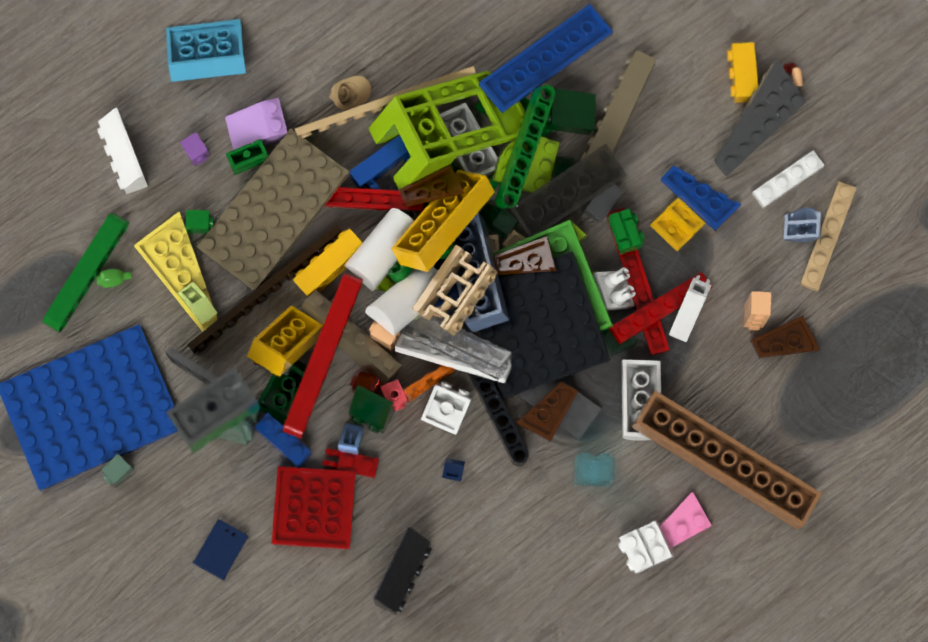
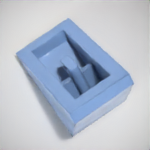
[338,423,364,455]

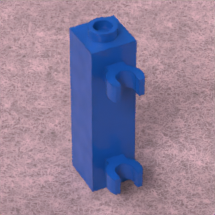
[349,135,411,190]

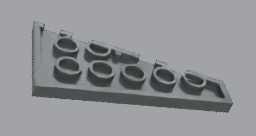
[714,58,807,176]

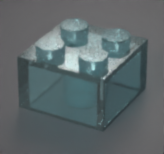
[573,453,615,487]

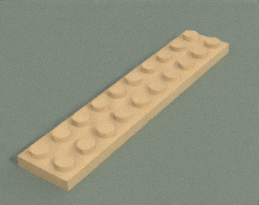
[293,66,476,138]

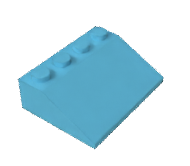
[166,19,246,82]

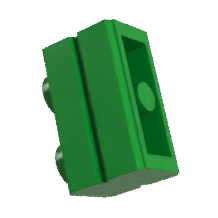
[226,139,268,176]
[608,209,645,255]

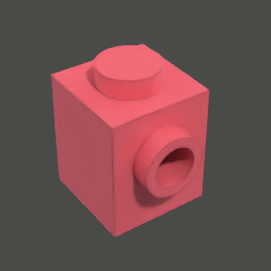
[380,379,407,412]

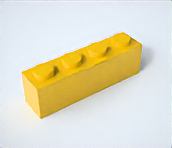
[293,228,363,297]

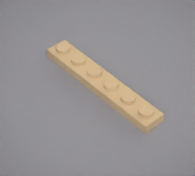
[800,181,856,292]

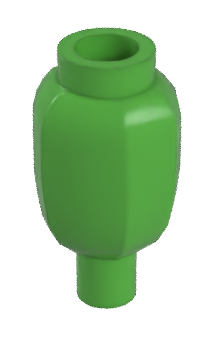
[96,269,132,288]

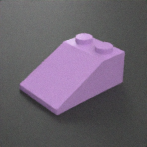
[225,98,287,150]

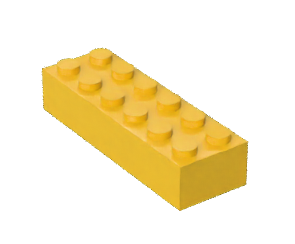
[391,169,495,272]

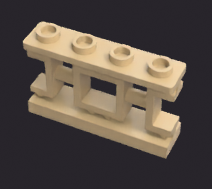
[412,245,497,336]

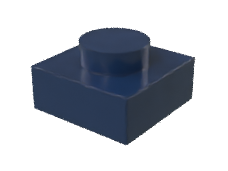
[442,458,465,482]

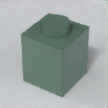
[101,454,134,486]

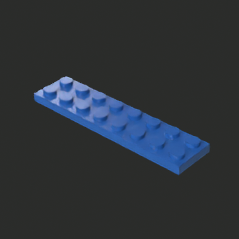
[478,4,613,113]

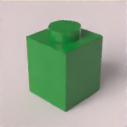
[186,210,214,234]

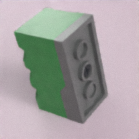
[166,367,260,454]

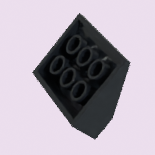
[374,527,432,615]

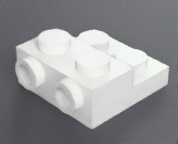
[421,381,473,435]
[618,521,674,573]

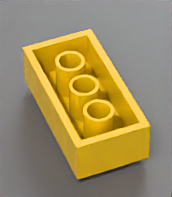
[247,305,323,377]

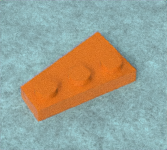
[404,365,456,403]

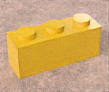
[727,42,758,103]

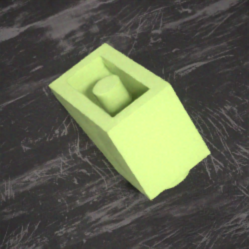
[178,282,217,324]

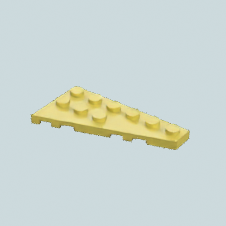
[134,211,218,332]

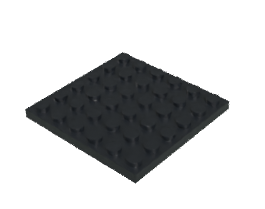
[479,252,611,400]

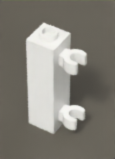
[669,275,711,342]

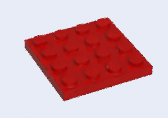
[271,466,356,550]

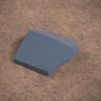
[783,208,822,243]

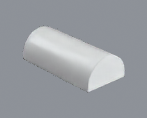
[440,103,498,178]
[344,208,414,291]
[365,267,440,336]
[621,360,661,441]

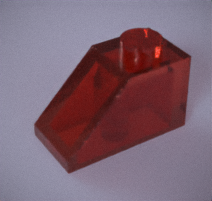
[350,371,381,394]

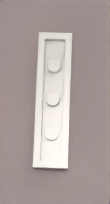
[752,150,824,208]

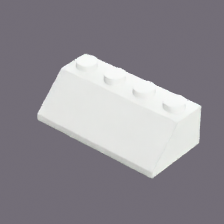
[97,108,148,194]

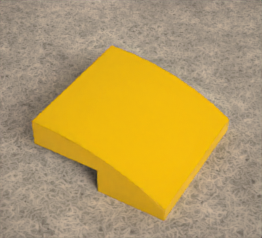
[650,197,705,252]

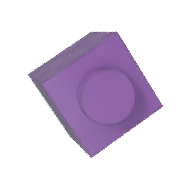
[180,132,210,165]

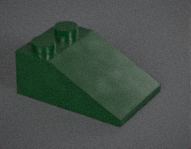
[258,360,307,425]
[349,385,394,434]

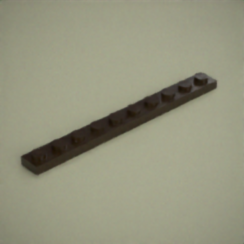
[187,225,342,354]

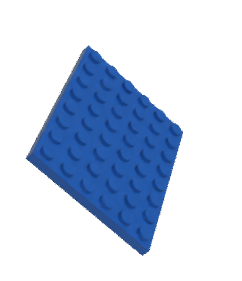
[0,324,178,491]

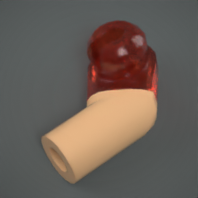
[783,62,803,87]

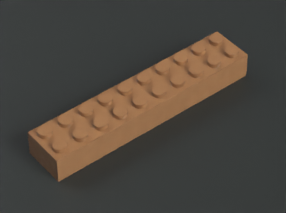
[632,390,822,529]

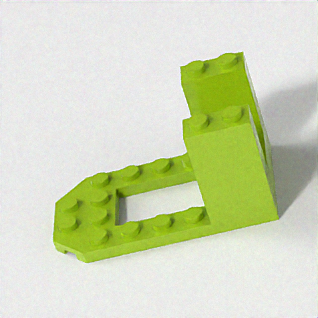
[368,71,526,190]

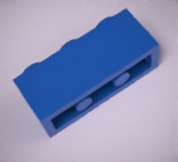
[255,413,312,468]

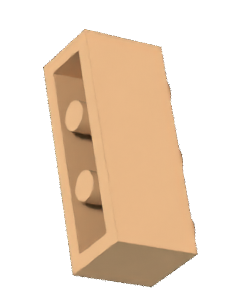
[744,291,771,330]

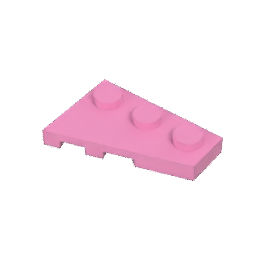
[660,491,712,549]

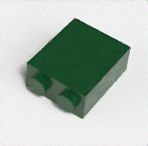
[545,88,596,135]

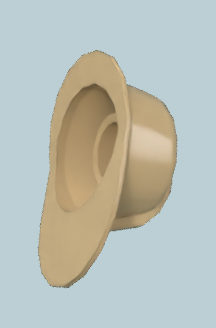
[329,75,371,110]

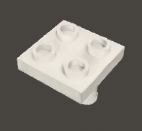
[593,267,636,310]

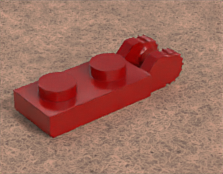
[322,448,379,479]

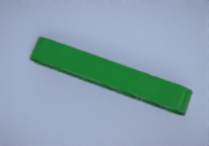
[495,85,555,209]
[42,212,129,333]

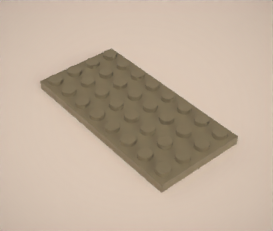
[197,129,350,291]

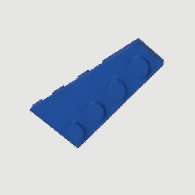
[660,166,741,231]

